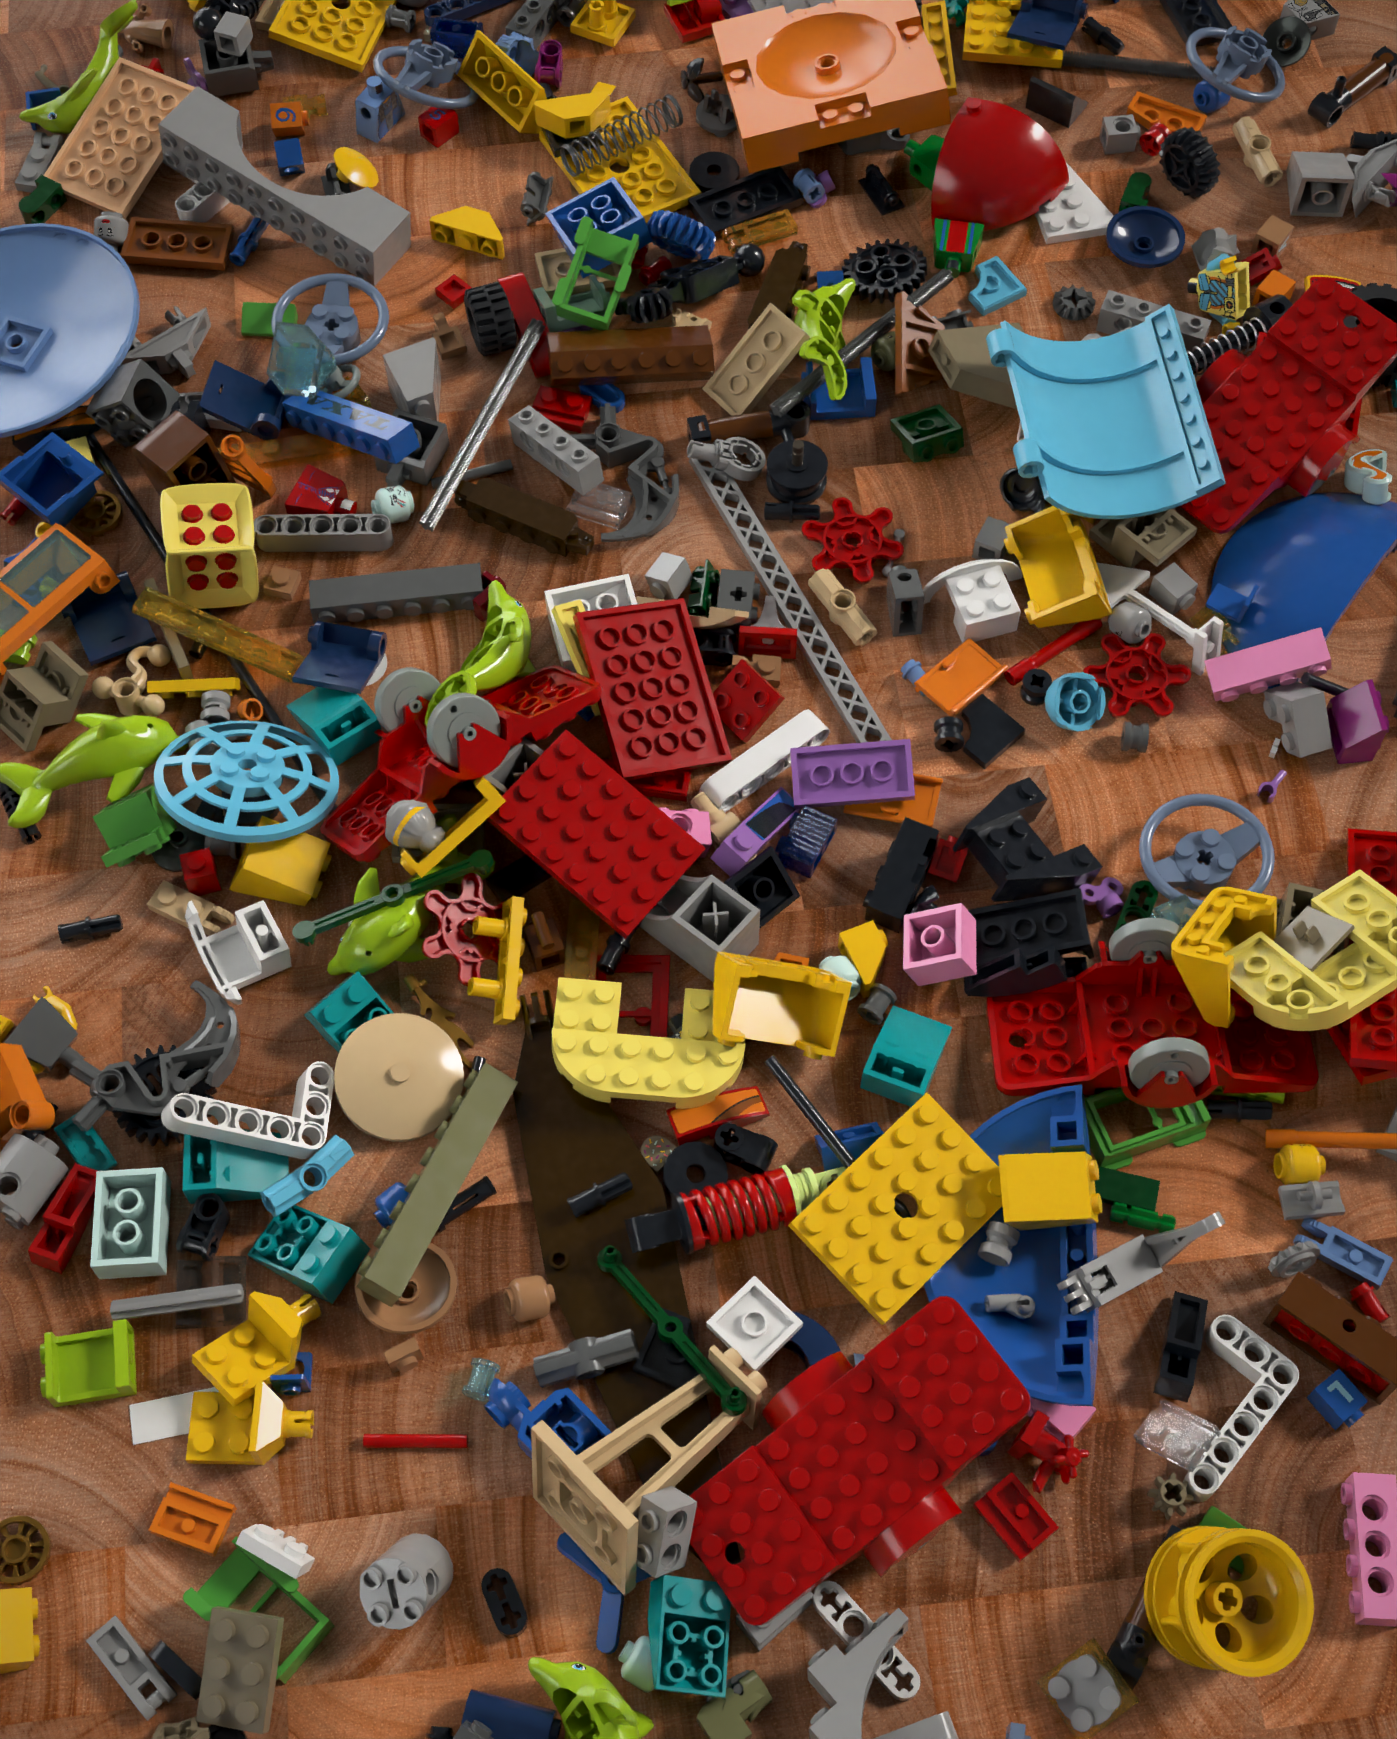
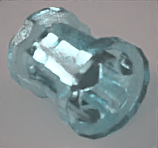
[461,1358,501,1402]

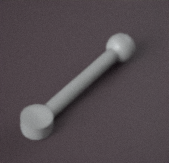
[882,529,905,577]

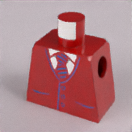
[284,464,357,515]

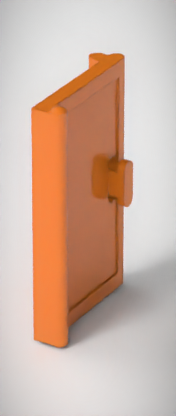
[914,638,1008,717]
[843,773,943,828]

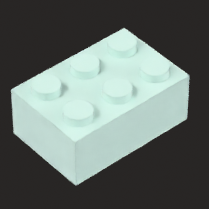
[90,1167,171,1279]

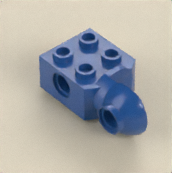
[484,1378,612,1460]

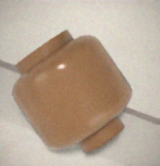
[503,1275,555,1322]

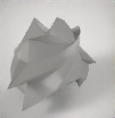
[1191,227,1240,271]

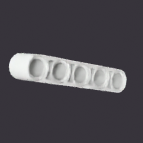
[700,709,830,812]

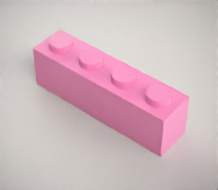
[1204,627,1332,702]

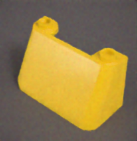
[1004,506,1112,628]
[1171,887,1277,1028]
[712,951,852,1060]

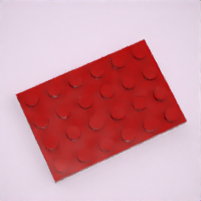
[573,598,732,781]
[486,729,706,939]

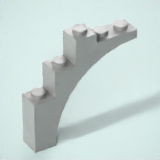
[807,1608,909,1739]

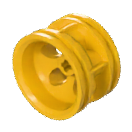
[1144,1526,1314,1677]

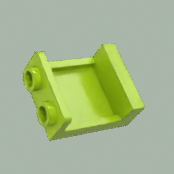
[39,1319,137,1407]

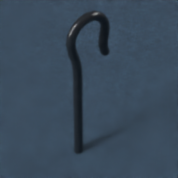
[764,1055,912,1218]

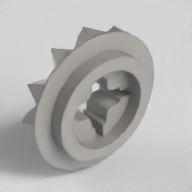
[1268,1241,1320,1278]

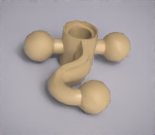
[92,644,171,717]

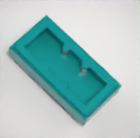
[54,1113,118,1171]

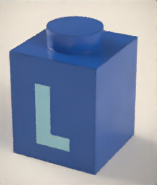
[1307,1369,1368,1430]

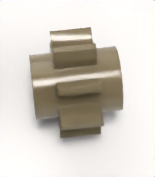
[1147,1472,1194,1520]

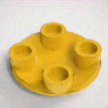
[333,147,378,189]

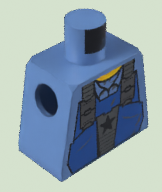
[355,76,405,143]

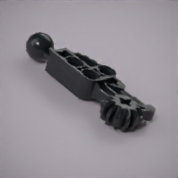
[192,0,264,40]
[615,243,765,324]

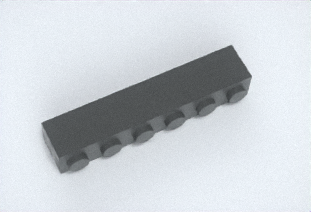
[309,563,483,625]

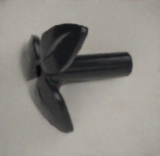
[681,58,723,103]
[908,885,939,914]

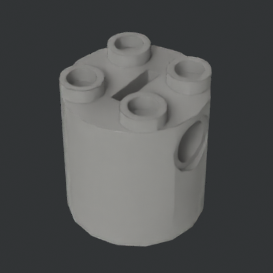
[0,1133,69,1230]
[360,1533,453,1630]

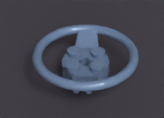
[1186,26,1286,103]
[373,39,479,109]
[271,273,389,367]
[1139,794,1275,911]

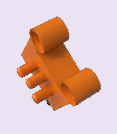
[0,1043,55,1152]

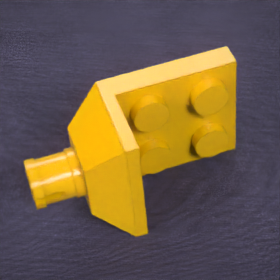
[192,1291,321,1407]
[186,1382,314,1465]

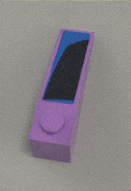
[710,787,802,877]

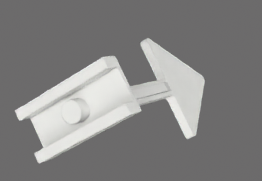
[1097,563,1224,676]

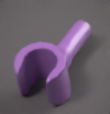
[1257,770,1287,803]

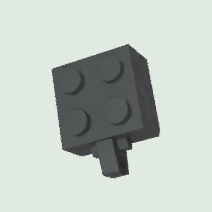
[198,39,274,97]
[374,409,450,487]

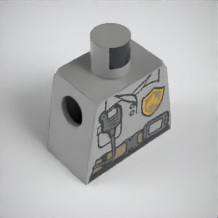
[1280,0,1340,40]

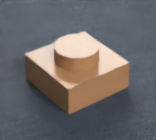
[264,565,302,600]
[383,1337,423,1373]

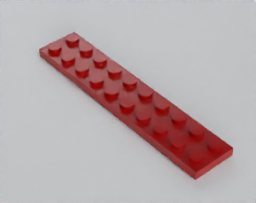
[1346,828,1397,1071]

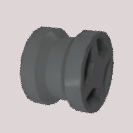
[1121,721,1149,753]

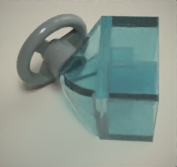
[266,321,361,399]

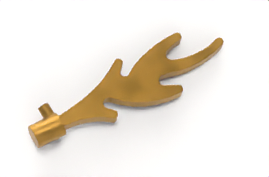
[403,974,474,1070]

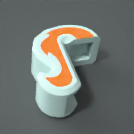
[1344,449,1392,505]

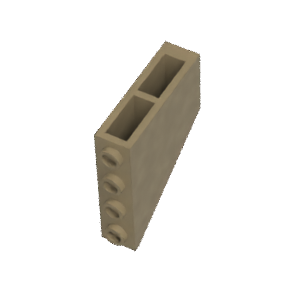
[928,322,1025,409]

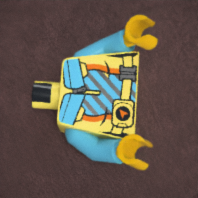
[1187,253,1250,335]

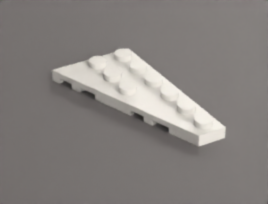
[1035,163,1114,244]

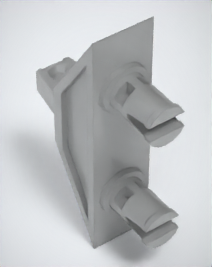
[1346,139,1397,218]
[120,306,211,379]

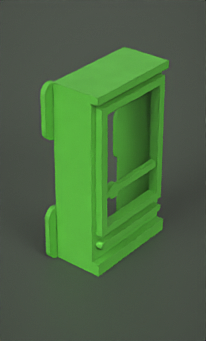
[552,216,639,330]
[1084,1087,1211,1170]
[183,1536,334,1684]

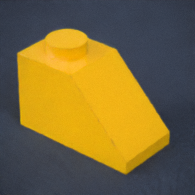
[838,920,888,998]

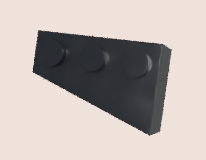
[863,817,939,933]

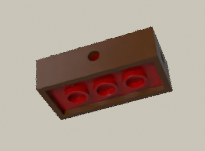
[1263,1271,1397,1405]

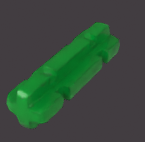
[1110,1202,1176,1233]

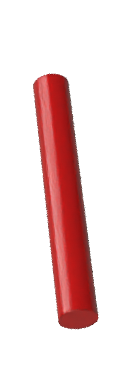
[363,1434,468,1448]

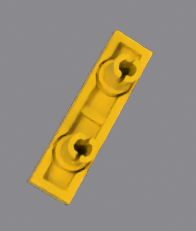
[467,896,527,1026]

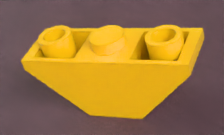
[534,90,611,139]
[429,206,505,260]

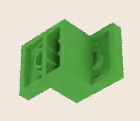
[93,783,177,868]

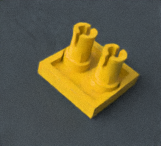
[570,0,636,48]

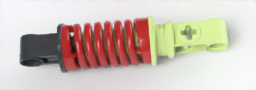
[624,1165,846,1255]

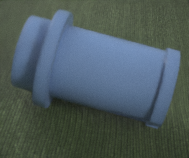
[900,659,926,697]

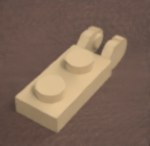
[147,880,235,936]

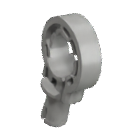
[687,437,766,481]

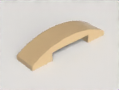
[636,596,749,628]

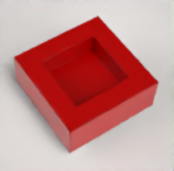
[435,274,472,309]

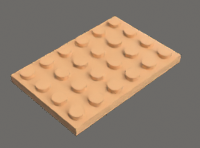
[43,57,196,219]

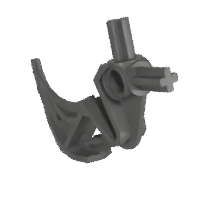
[570,403,680,542]
[69,980,241,1132]

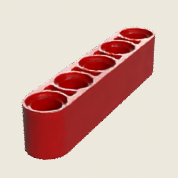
[497,272,550,379]

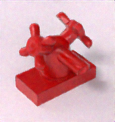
[1007,1410,1089,1494]

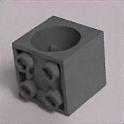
[85,359,180,448]

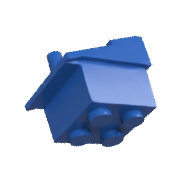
[0,432,104,527]

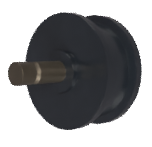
[766,440,828,504]

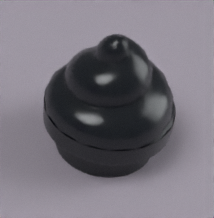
[195,800,225,824]

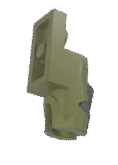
[697,1670,773,1739]

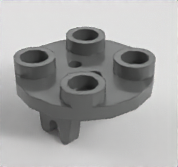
[696,88,738,138]

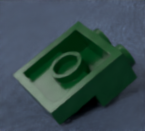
[890,404,964,463]

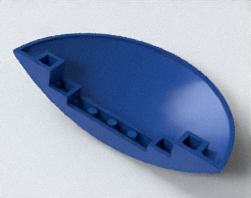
[1211,492,1397,689]
[924,1084,1099,1406]

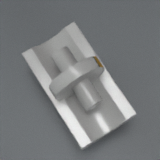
[1278,1180,1346,1220]

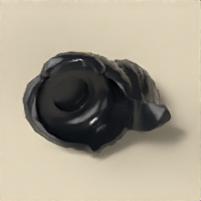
[1000,468,1053,513]

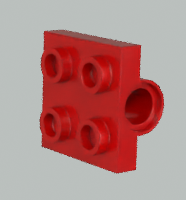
[664,0,726,43]
[713,659,785,742]

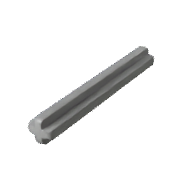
[110,1283,244,1320]

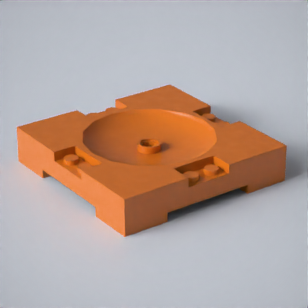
[711,0,951,173]

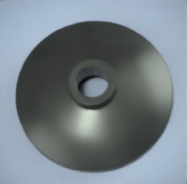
[1263,16,1311,67]
[151,819,205,872]

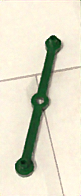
[292,849,494,946]
[597,1245,747,1416]

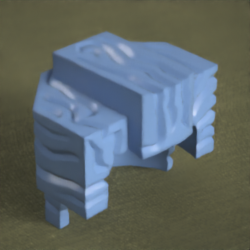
[496,31,539,76]

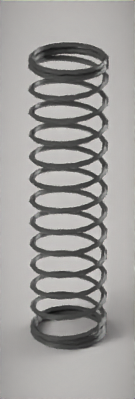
[560,94,683,177]

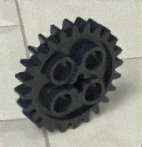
[842,239,928,304]
[112,1045,217,1146]

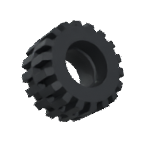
[464,282,517,356]

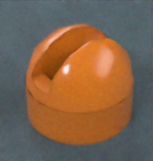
[237,698,263,721]

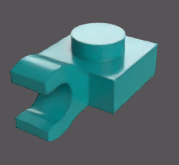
[945,0,969,27]

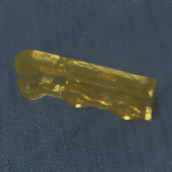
[721,209,798,256]

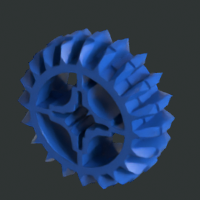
[647,210,716,261]

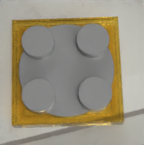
[1036,1638,1139,1739]

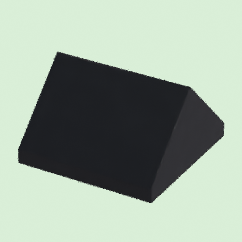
[1026,76,1088,128]
[724,846,800,928]

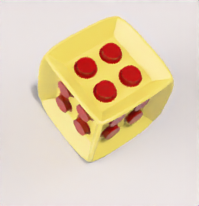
[160,483,259,609]

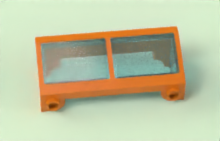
[0,523,120,686]

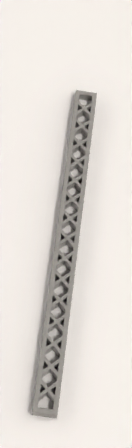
[689,458,892,743]

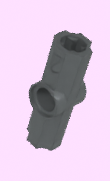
[533,1328,640,1388]

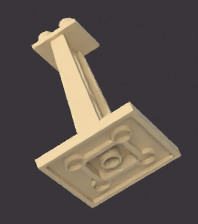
[531,1345,767,1596]

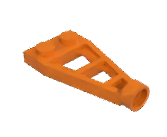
[221,434,277,498]

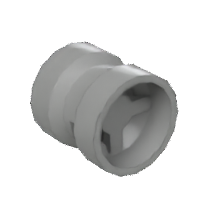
[200,690,231,724]
[978,1221,1020,1267]

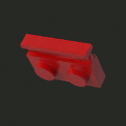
[532,385,593,433]
[973,1472,1059,1563]

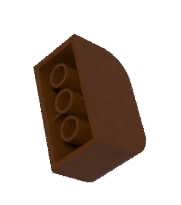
[132,410,236,497]

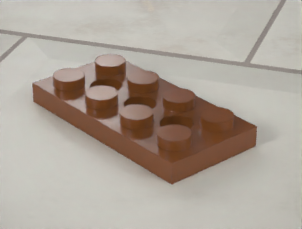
[120,217,235,271]

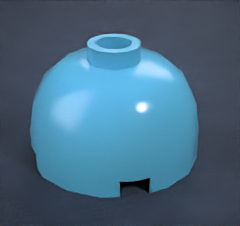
[1045,672,1106,732]

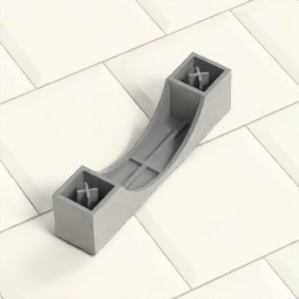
[158,86,411,286]
[485,737,760,983]

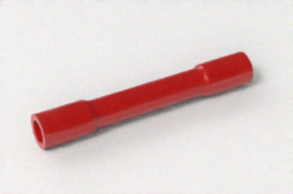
[1004,619,1103,686]

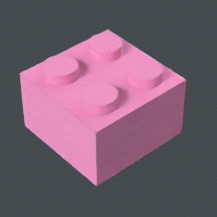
[903,903,977,986]

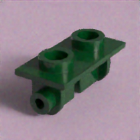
[687,559,720,618]

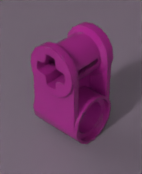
[535,40,563,88]

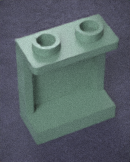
[533,275,611,332]

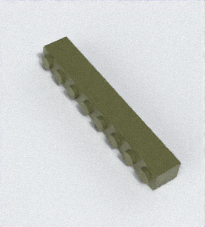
[356,1062,518,1307]

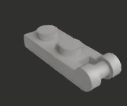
[15,132,64,193]
[86,1615,177,1721]

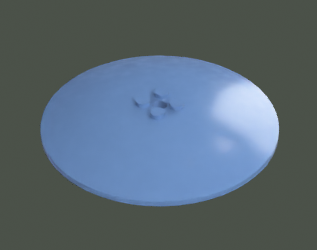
[0,223,140,438]

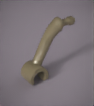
[35,64,70,95]

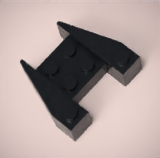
[953,777,1103,902]

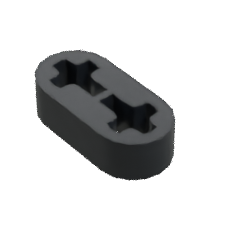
[481,1568,528,1638]
[148,1639,202,1700]

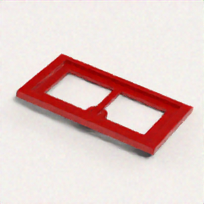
[589,955,671,1038]

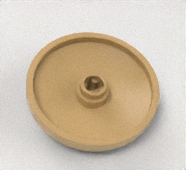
[334,1013,464,1142]

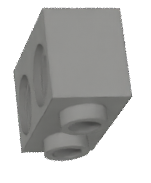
[637,1486,697,1578]

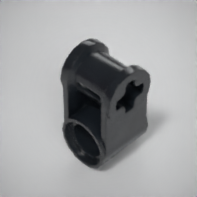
[693,628,736,667]
[713,1123,778,1175]
[176,1193,230,1262]

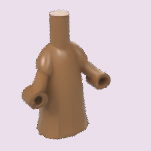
[119,4,174,54]

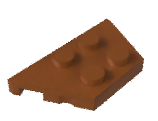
[895,291,945,395]

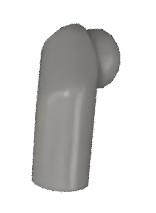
[984,1294,1035,1319]

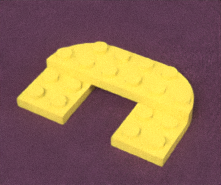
[1224,869,1397,1031]
[552,977,746,1109]

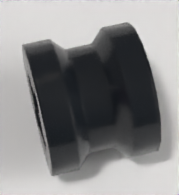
[1020,669,1052,706]
[934,717,964,752]

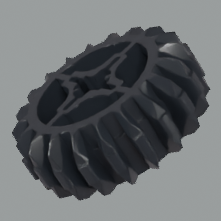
[1159,127,1221,198]

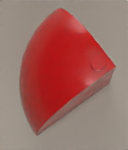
[931,97,1069,231]

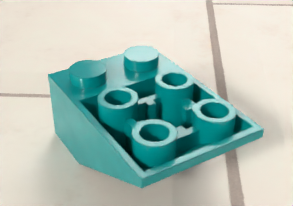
[286,687,382,767]
[304,971,394,1053]
[860,1005,952,1107]
[182,1129,289,1204]
[247,1205,371,1304]
[648,1575,731,1698]

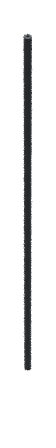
[86,433,337,815]

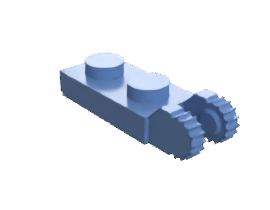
[1293,1218,1393,1290]

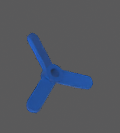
[557,1532,651,1654]

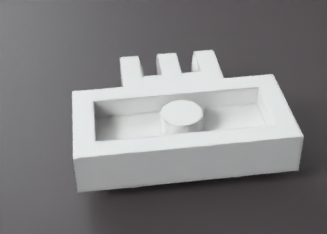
[236,1524,315,1579]

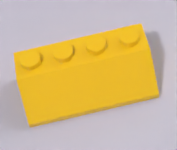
[457,30,547,134]

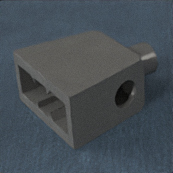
[886,565,925,637]

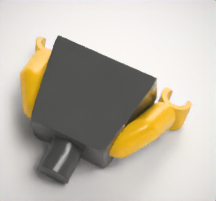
[4,986,85,1075]

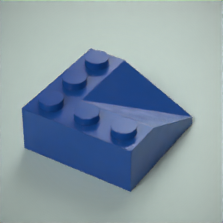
[545,177,653,279]

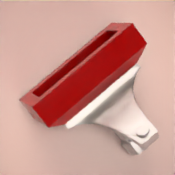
[738,596,797,659]

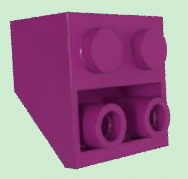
[1326,679,1389,764]

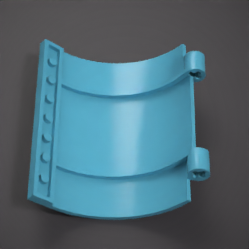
[986,304,1226,519]

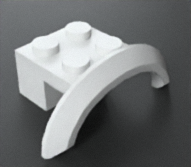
[923,559,1022,643]
[185,900,292,1005]

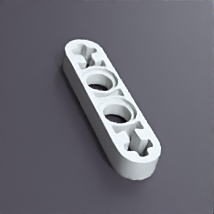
[813,1581,920,1701]

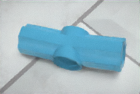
[260,1135,354,1217]

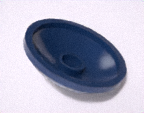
[1106,206,1185,268]

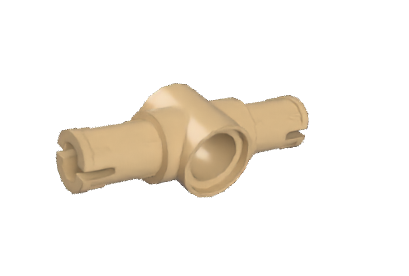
[690,792,758,860]

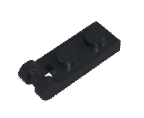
[486,854,552,903]

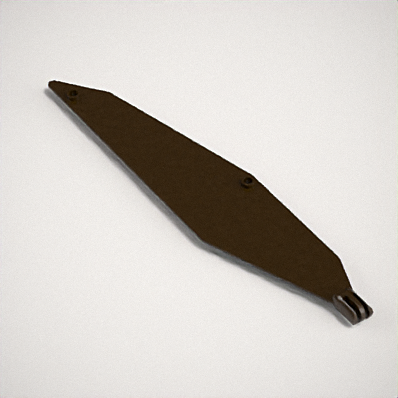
[513,990,741,1564]

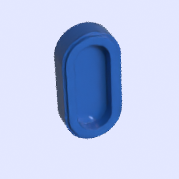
[579,384,625,413]

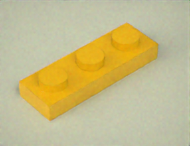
[147,677,241,699]

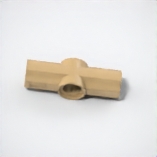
[1232,116,1283,187]
[808,568,877,647]

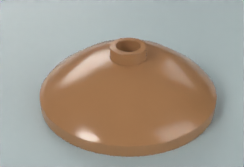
[355,1242,457,1334]

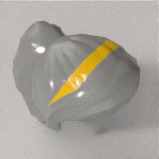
[385,800,445,854]

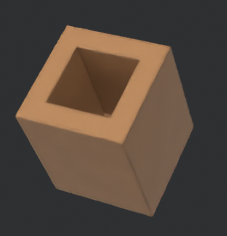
[1251,215,1294,257]

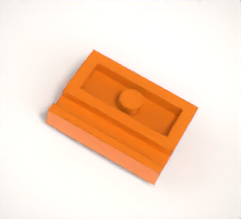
[149,1482,237,1557]

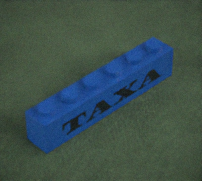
[282,386,420,464]

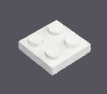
[706,1275,803,1372]

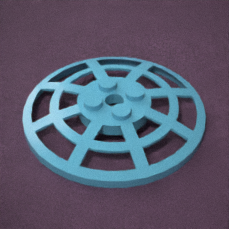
[154,720,339,843]

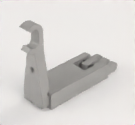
[1056,1211,1226,1316]

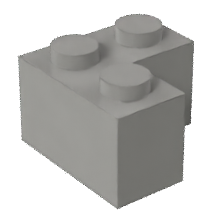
[1263,681,1333,758]

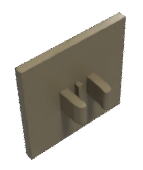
[1274,906,1355,972]

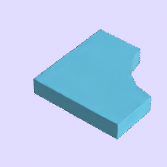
[968,256,1027,316]

